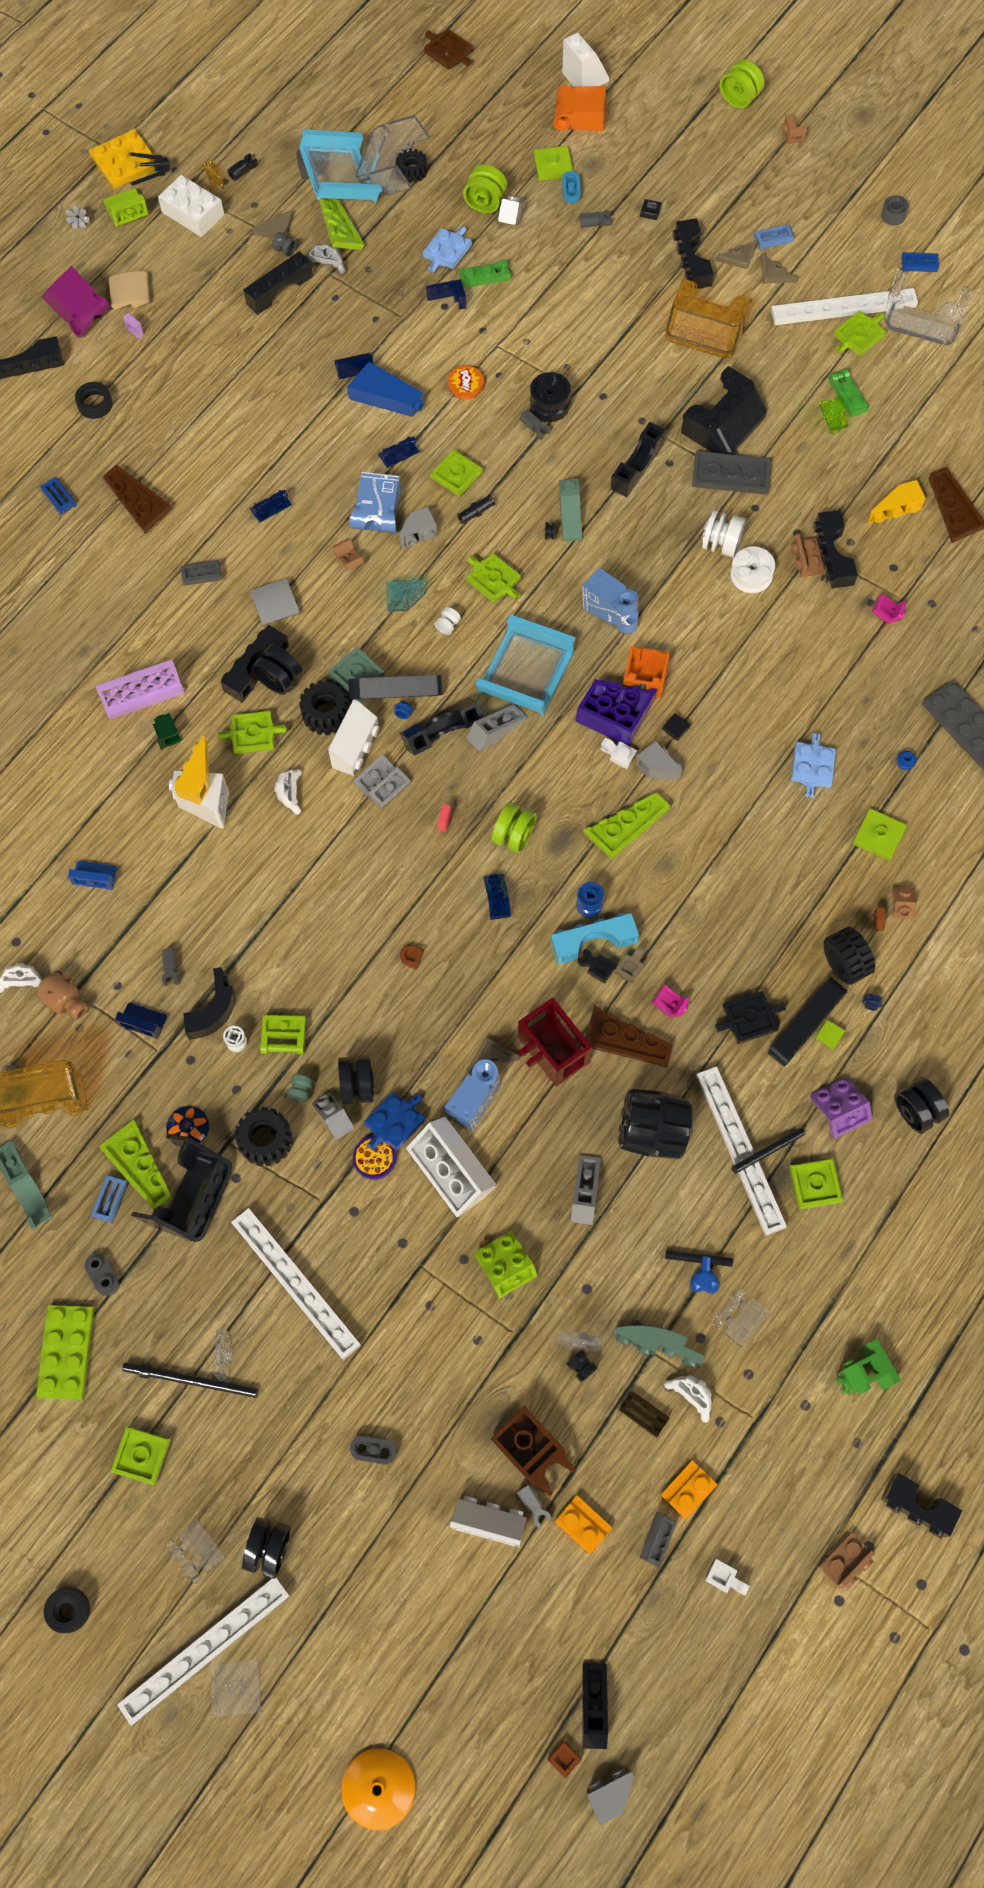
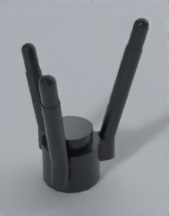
[130,152,170,186]

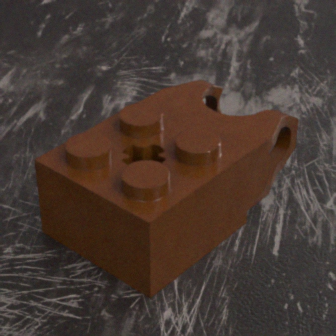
[490,1405,576,1497]

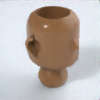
[36,973,88,1020]

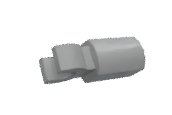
[517,1484,551,1528]

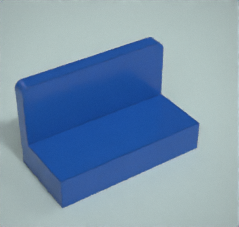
[68,861,117,890]

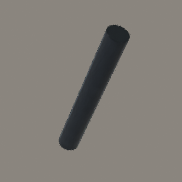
[665,1250,733,1267]

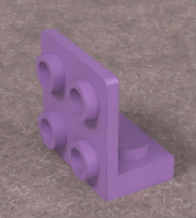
[810,1077,872,1139]

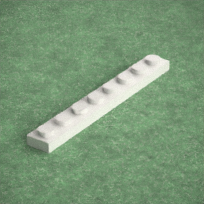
[771,288,918,325]
[696,1067,787,1236]
[231,1208,361,1361]
[117,1577,290,1726]

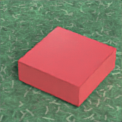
[438,804,452,832]

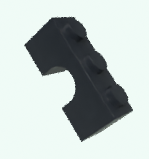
[881,1473,963,1539]

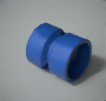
[576,882,604,918]

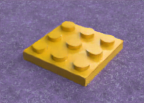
[89,129,155,189]

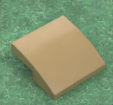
[109,271,149,310]

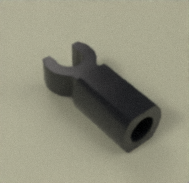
[228,153,258,181]

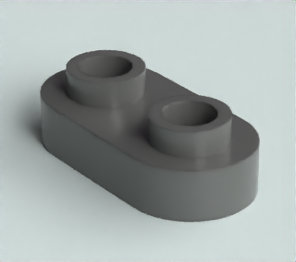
[85,1253,119,1296]
[350,1436,397,1465]

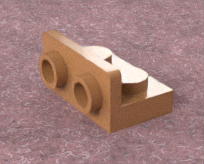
[791,534,825,577]
[819,1532,875,1589]

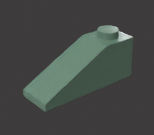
[559,479,582,542]

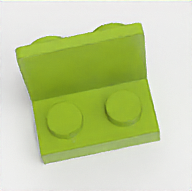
[103,188,148,227]
[474,1231,537,1299]

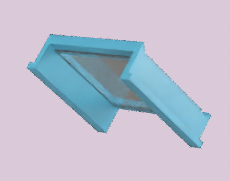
[299,129,382,204]
[475,614,576,717]

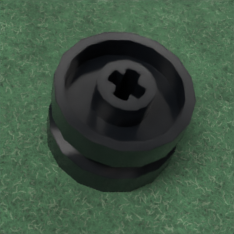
[530,372,571,422]
[251,645,303,695]
[338,1055,374,1105]
[894,1077,949,1134]
[242,1517,291,1579]

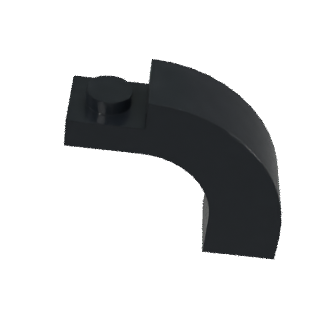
[183,967,235,1040]

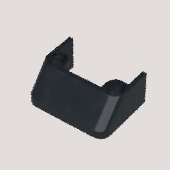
[131,1134,232,1242]

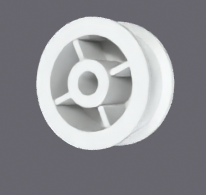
[730,546,775,593]

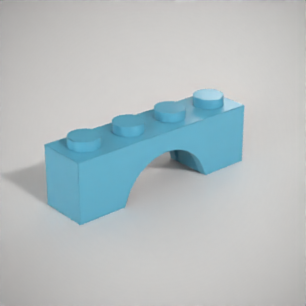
[551,913,639,965]

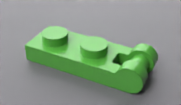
[459,260,511,288]
[828,368,869,418]

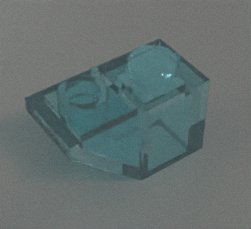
[386,579,426,612]

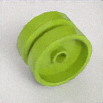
[719,59,765,109]
[463,165,507,213]
[491,801,537,854]

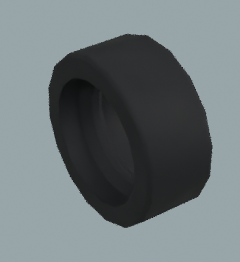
[75,382,113,419]

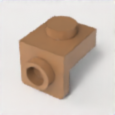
[781,114,807,144]
[333,538,364,571]
[892,886,917,919]

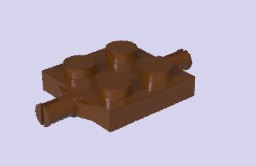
[424,28,472,70]

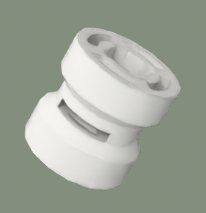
[434,607,461,635]
[223,1026,247,1052]

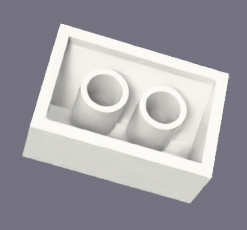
[328,699,380,776]
[450,1496,527,1548]

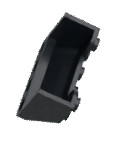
[681,366,767,455]

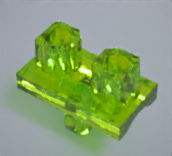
[819,397,848,434]

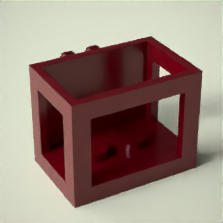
[518,997,592,1087]

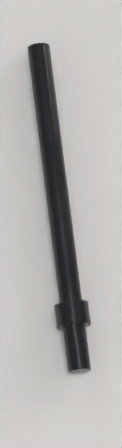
[122,1362,258,1398]

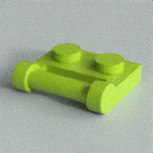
[260,1015,306,1055]

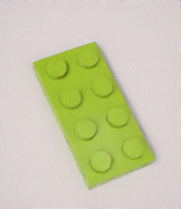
[36,1305,94,1400]

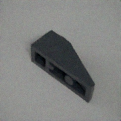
[582,1663,608,1749]

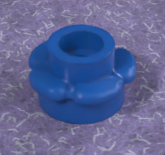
[394,701,413,719]
[896,751,917,770]

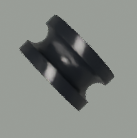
[545,522,555,540]

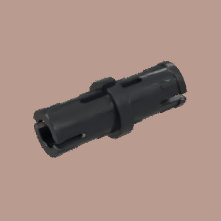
[457,495,495,524]

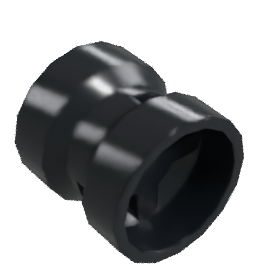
[566,1349,598,1382]

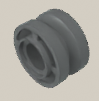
[881,195,909,225]

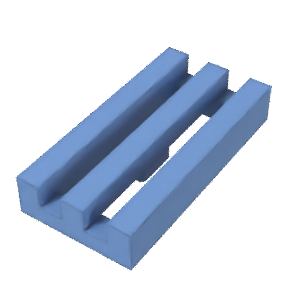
[754,224,794,250]
[90,1175,129,1224]

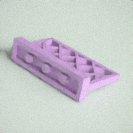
[95,659,185,720]

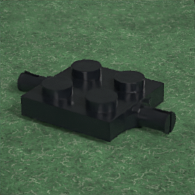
[715,991,786,1044]

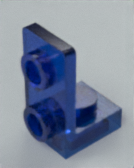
[426,279,466,310]
[483,874,511,920]

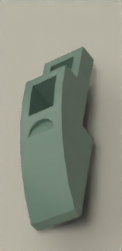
[613,1325,705,1369]

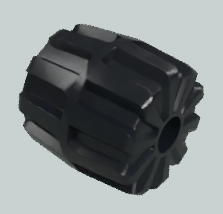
[618,1089,693,1159]

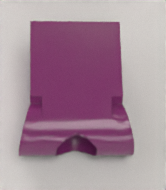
[41,266,110,338]

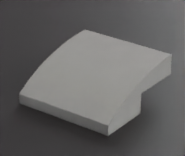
[250,579,300,626]
[353,754,411,808]

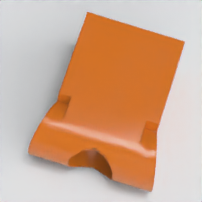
[553,85,606,131]

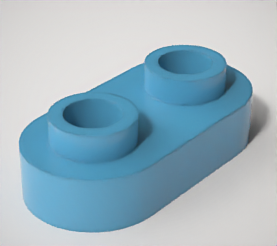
[562,171,581,204]

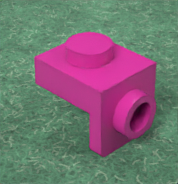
[872,594,907,624]
[651,985,690,1017]

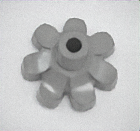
[66,205,89,230]

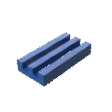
[901,252,939,272]
[40,477,77,515]

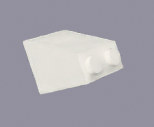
[562,33,609,87]
[169,771,229,828]

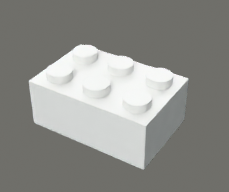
[158,175,224,237]

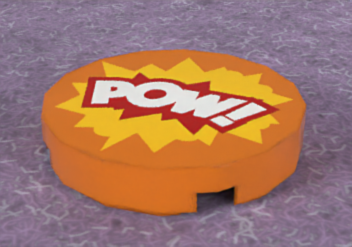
[448,365,484,400]

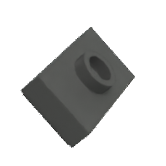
[181,560,222,586]
[639,1512,677,1568]

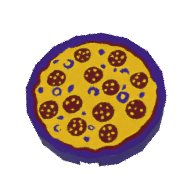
[353,1136,397,1180]

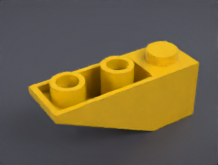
[868,480,926,524]
[174,736,209,805]

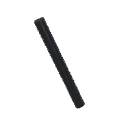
[731,1128,805,1174]

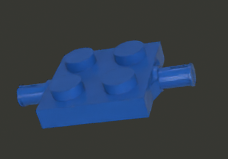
[364,1092,426,1151]

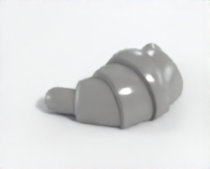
[307,243,346,274]

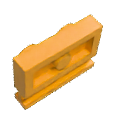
[660,1460,718,1520]
[555,1496,612,1555]

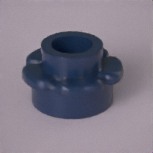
[862,994,883,1011]

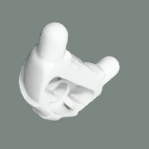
[274,769,302,815]
[0,963,43,993]
[664,1375,712,1423]

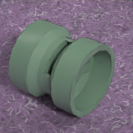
[287,1074,314,1102]

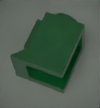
[153,713,181,750]

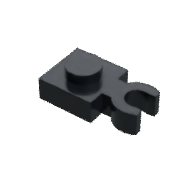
[577,949,617,984]

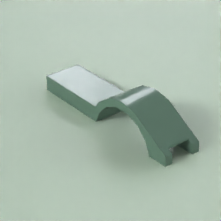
[0,1141,53,1230]

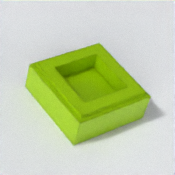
[816,1020,845,1050]

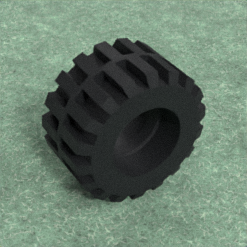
[299,680,350,735]
[823,926,875,985]
[235,1107,293,1167]

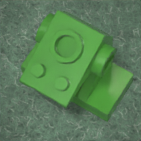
[836,1339,901,1396]

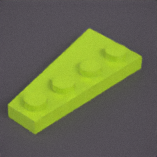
[319,198,365,250]
[583,793,671,860]
[99,1119,172,1211]

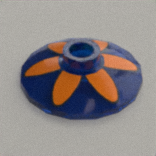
[166,1106,210,1147]

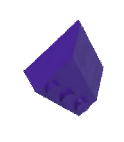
[575,679,657,746]

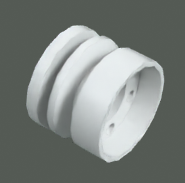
[702,509,746,558]

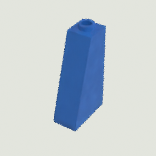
[347,362,424,417]

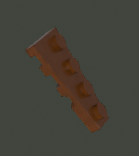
[103,465,171,534]
[929,467,984,543]
[586,1005,673,1067]

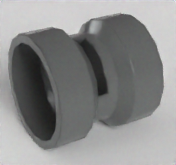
[272,232,297,257]

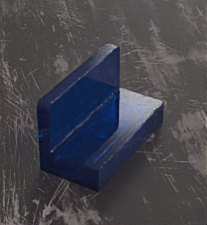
[334,353,373,379]
[115,1003,167,1039]

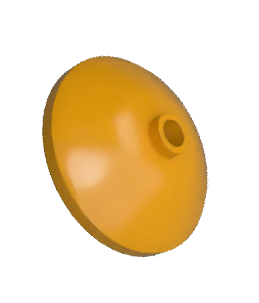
[341,1748,416,1830]

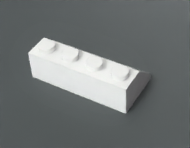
[406,1117,497,1217]

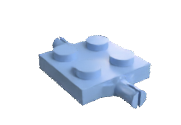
[423,226,472,273]
[790,733,836,798]

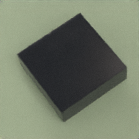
[640,199,662,220]
[662,713,691,741]

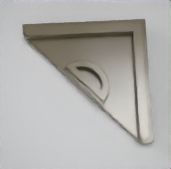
[252,210,293,238]
[716,239,758,269]
[760,253,797,284]
[466,1037,521,1074]

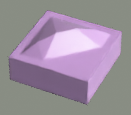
[123,313,144,339]

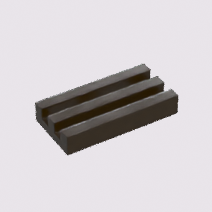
[618,1391,670,1438]

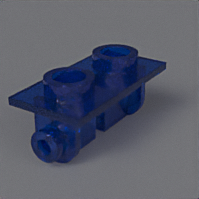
[378,436,420,468]
[250,490,292,523]

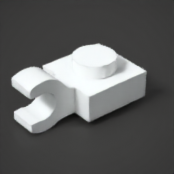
[600,738,637,769]
[705,1559,750,1596]

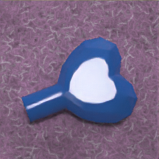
[690,1256,720,1294]

